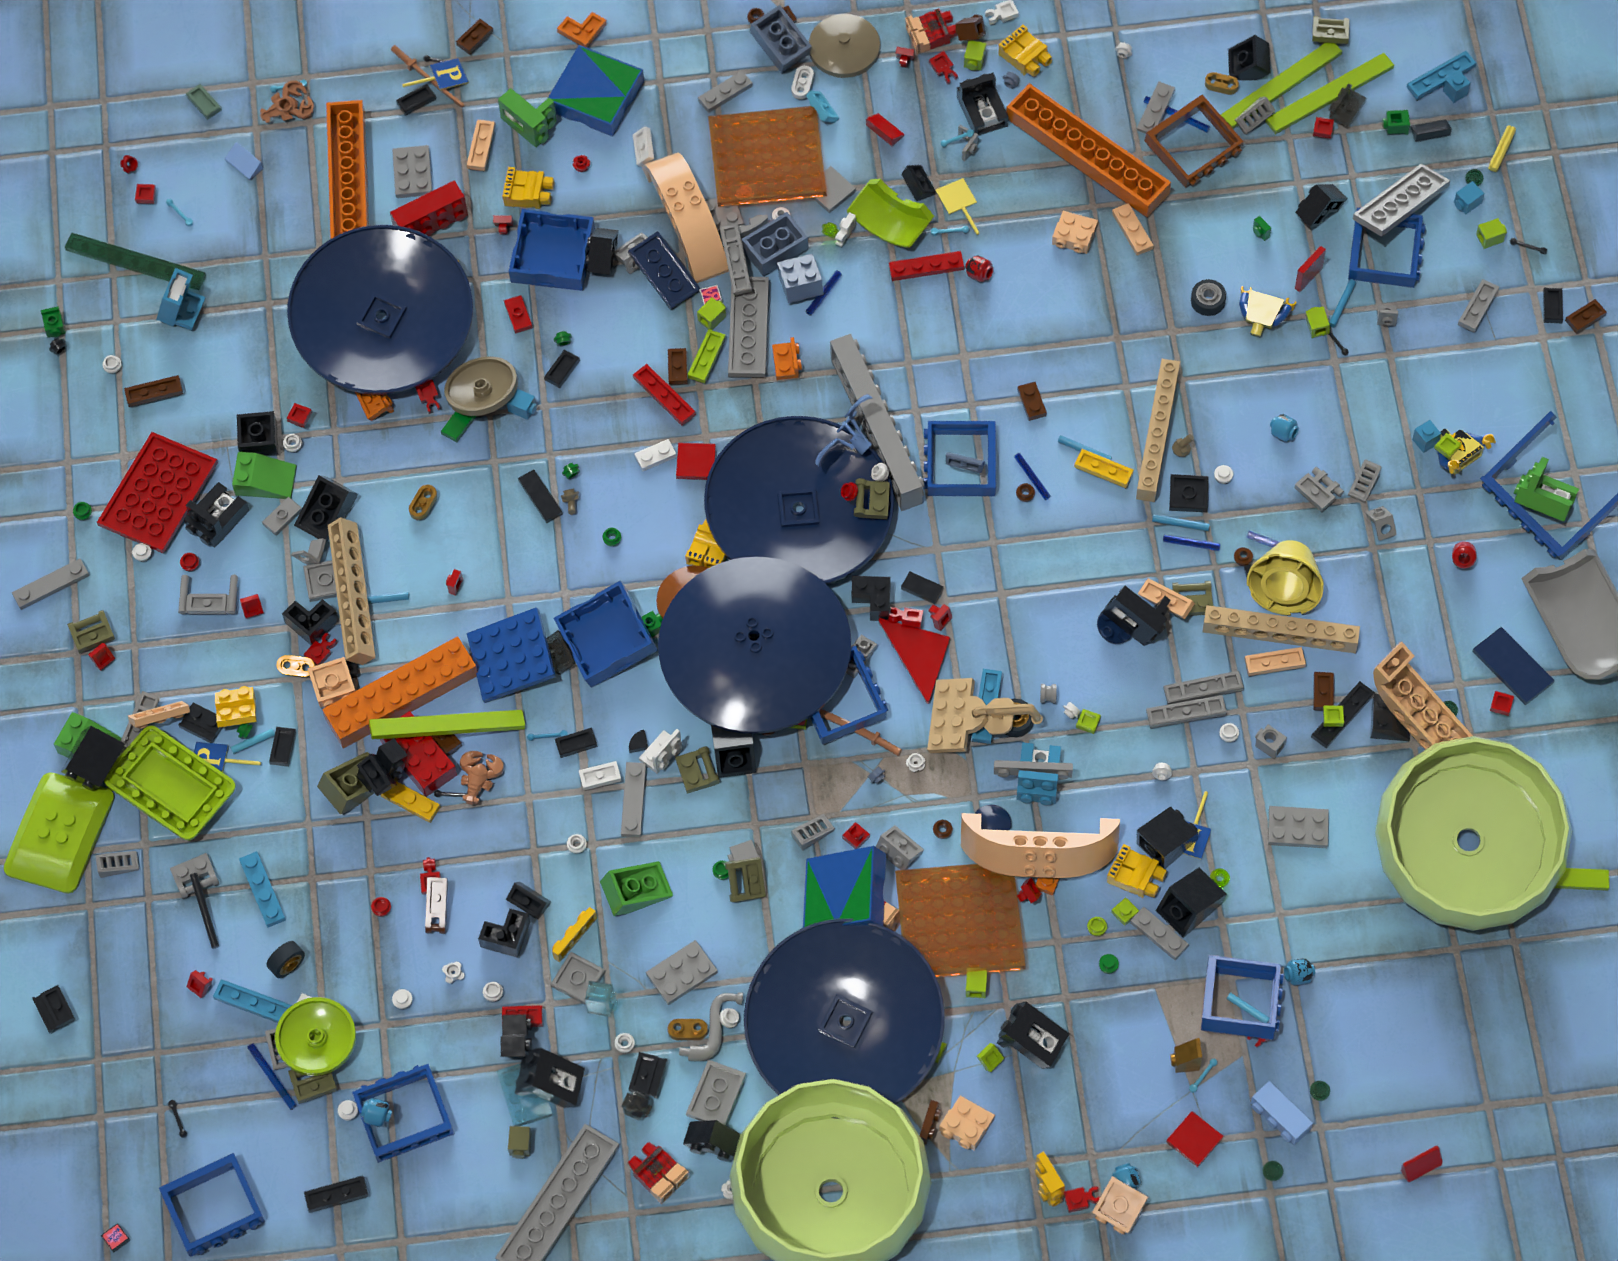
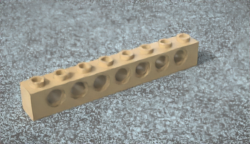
[1136,359,1180,502]
[328,517,375,665]
[1203,605,1360,653]

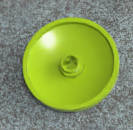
[275,997,356,1076]

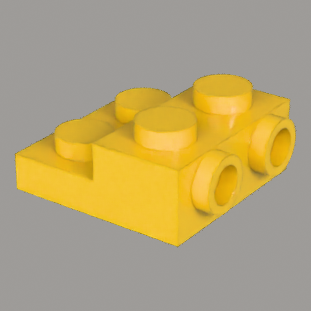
[215,686,256,728]
[1034,1151,1065,1207]

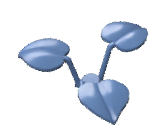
[815,394,872,467]

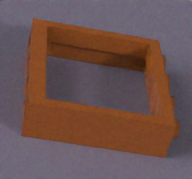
[1144,94,1244,188]

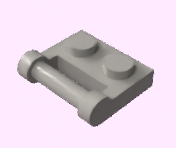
[170,853,219,899]

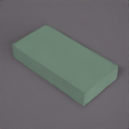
[186,84,222,120]

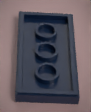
[628,231,701,310]
[1472,627,1555,705]

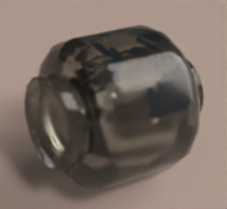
[621,1091,652,1121]

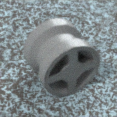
[1040,684,1056,703]

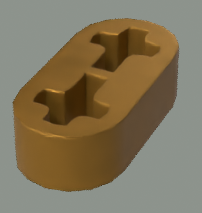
[1205,72,1239,95]

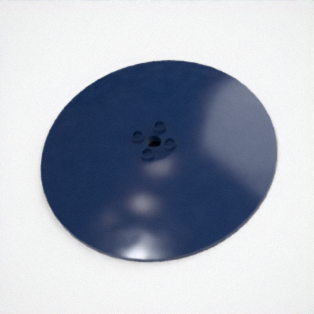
[287,225,473,395]
[704,416,894,584]
[658,557,851,734]
[744,919,945,1119]

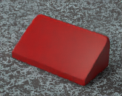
[866,113,905,146]
[1400,1145,1443,1182]

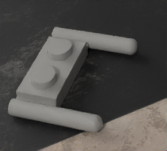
[178,574,238,614]

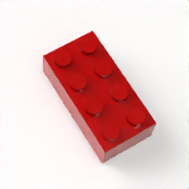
[390,180,468,236]
[380,711,457,797]

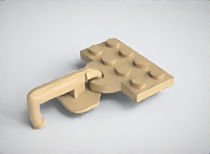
[927,678,1043,753]

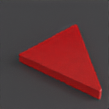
[879,618,950,704]

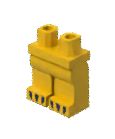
[998,25,1052,77]
[502,167,555,209]
[685,519,727,568]
[1107,844,1167,898]

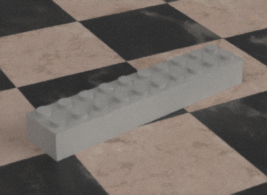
[830,334,924,511]

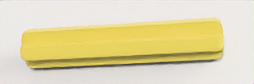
[1488,125,1516,172]

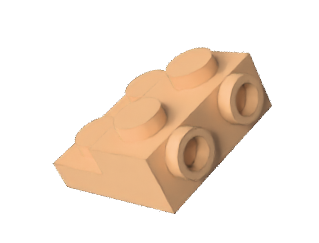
[1052,211,1098,254]
[307,657,355,708]
[939,1096,995,1151]
[1092,1176,1149,1235]

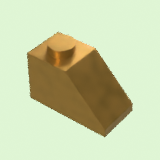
[1170,1038,1202,1073]

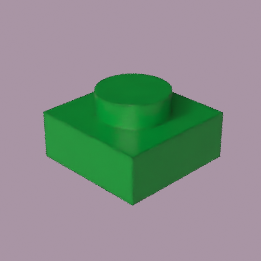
[1253,216,1271,241]

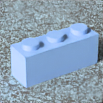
[1251,1081,1313,1145]

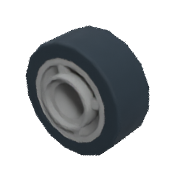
[1191,279,1227,316]

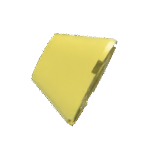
[1247,540,1324,615]

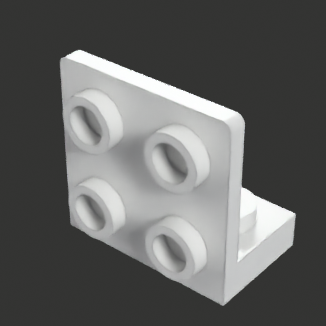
[639,729,682,774]

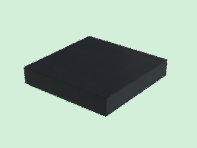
[1169,474,1208,513]

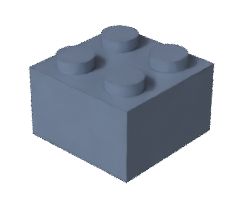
[777,254,824,303]

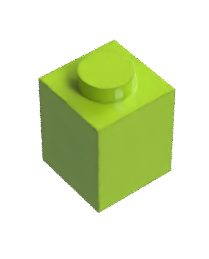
[964,40,986,71]
[1476,218,1507,249]
[697,297,726,330]
[1306,306,1330,338]
[966,966,987,998]

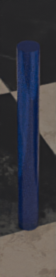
[1143,96,1210,133]
[247,1043,297,1110]

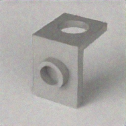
[958,125,978,161]
[1377,305,1398,326]
[1366,506,1397,541]
[291,538,326,565]

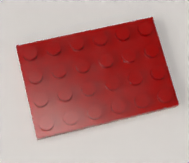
[97,432,218,554]

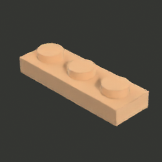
[467,119,496,171]
[1112,203,1153,256]
[1138,578,1195,619]
[1244,647,1306,676]
[128,701,190,728]

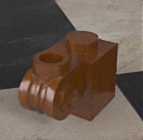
[956,14,986,41]

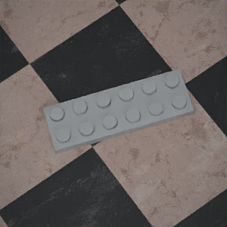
[1353,164,1450,237]
[728,277,769,377]

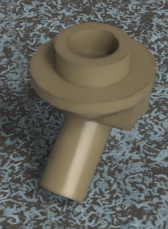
[1172,434,1194,457]
[561,488,579,515]

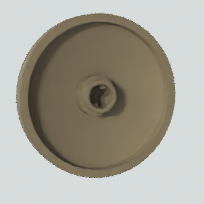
[809,14,880,78]
[444,356,518,416]

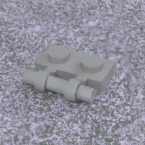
[1294,467,1344,512]

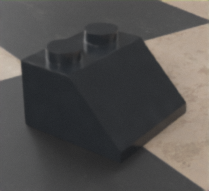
[1228,35,1271,81]
[1370,693,1410,741]

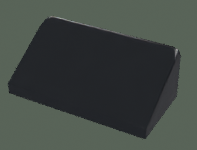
[1411,119,1452,142]
[902,165,936,201]
[357,753,397,796]
[506,882,551,920]

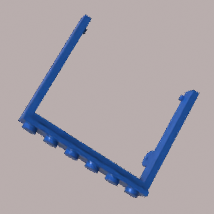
[1480,411,1618,560]

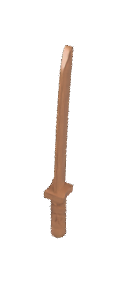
[391,45,465,107]
[819,709,902,756]

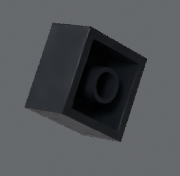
[237,411,278,456]

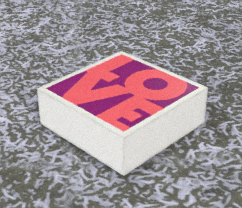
[700,285,722,304]

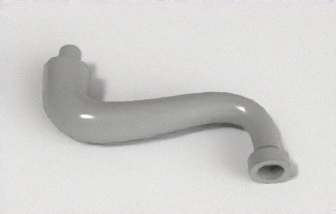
[679,992,743,1061]

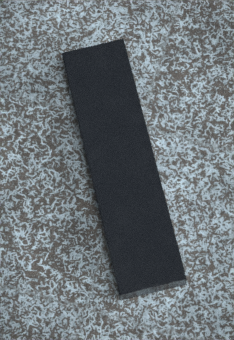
[1311,681,1375,749]

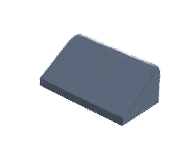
[945,452,985,473]

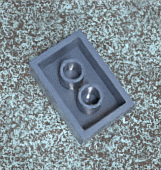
[749,5,812,73]
[742,212,808,276]

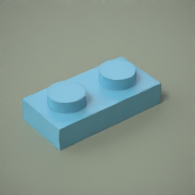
[806,91,839,123]

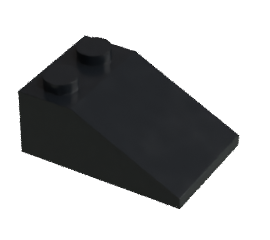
[294,475,358,541]

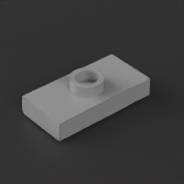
[262,497,302,536]

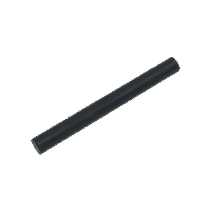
[190,873,219,949]

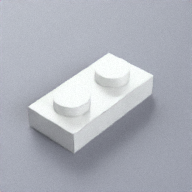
[633,126,654,167]
[634,439,677,472]
[579,761,621,791]

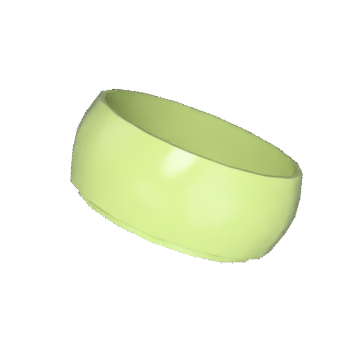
[1375,736,1572,931]
[730,1079,931,1261]

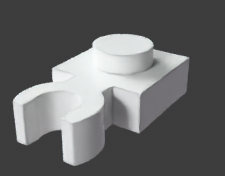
[985,0,1019,24]
[835,212,856,247]

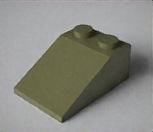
[317,752,374,815]

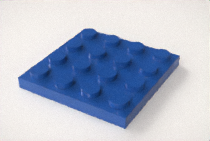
[466,607,556,703]

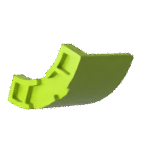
[847,179,934,248]

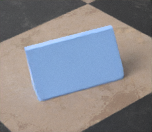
[225,142,263,180]

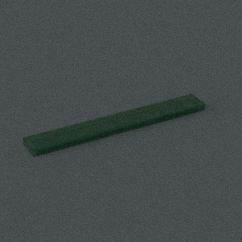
[64,232,206,290]

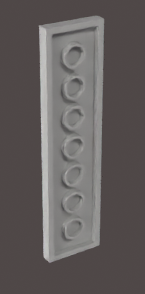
[495,1124,619,1261]

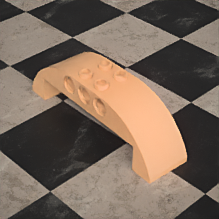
[642,153,729,283]
[1373,642,1473,750]
[961,813,1120,878]

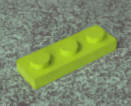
[688,329,726,383]

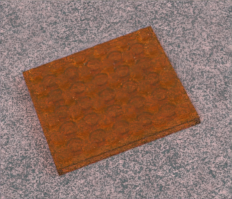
[708,106,827,207]
[895,864,1025,977]

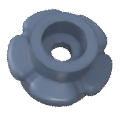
[1002,72,1020,88]
[867,766,885,784]

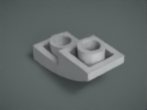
[739,214,768,241]
[846,634,877,678]

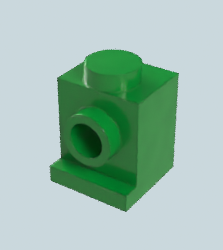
[1382,110,1410,135]
[40,306,66,338]
[641,611,663,637]

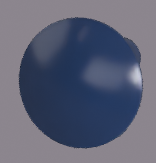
[1097,613,1131,644]
[975,805,1011,831]

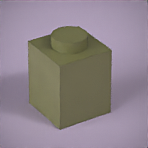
[508,1126,532,1159]

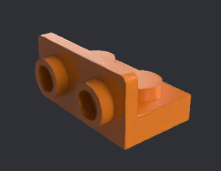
[772,337,802,380]
[355,392,394,421]

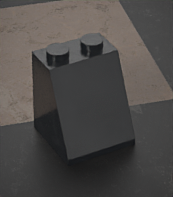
[711,725,757,778]
[61,726,125,790]
[1136,806,1198,869]
[1155,867,1227,938]

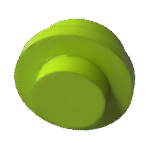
[1087,917,1107,936]

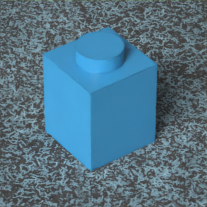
[1443,70,1471,103]
[1454,181,1485,214]
[507,389,537,420]
[1412,420,1441,453]

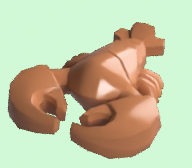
[260,80,314,123]
[460,751,504,805]

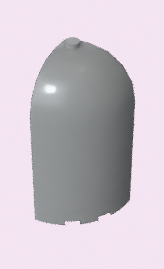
[1521,549,1618,680]

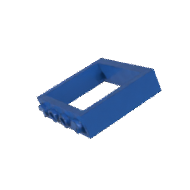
[1348,207,1425,288]
[924,421,996,496]
[810,645,888,744]
[1201,955,1284,1040]
[352,1064,454,1163]
[159,1153,265,1257]

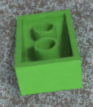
[232,452,297,499]
[54,712,122,758]
[600,861,673,916]

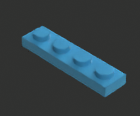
[1407,51,1476,100]
[972,669,1002,744]
[239,851,286,928]
[213,979,292,1023]

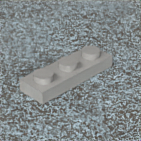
[698,71,753,113]
[1137,81,1175,134]
[1458,279,1499,333]
[1130,907,1189,961]

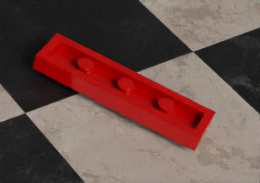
[889,251,964,281]
[633,364,696,426]

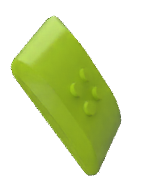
[104,726,236,840]
[4,772,114,894]

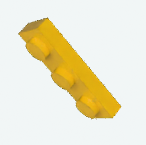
[1074,449,1134,488]
[381,781,441,823]
[552,907,597,963]

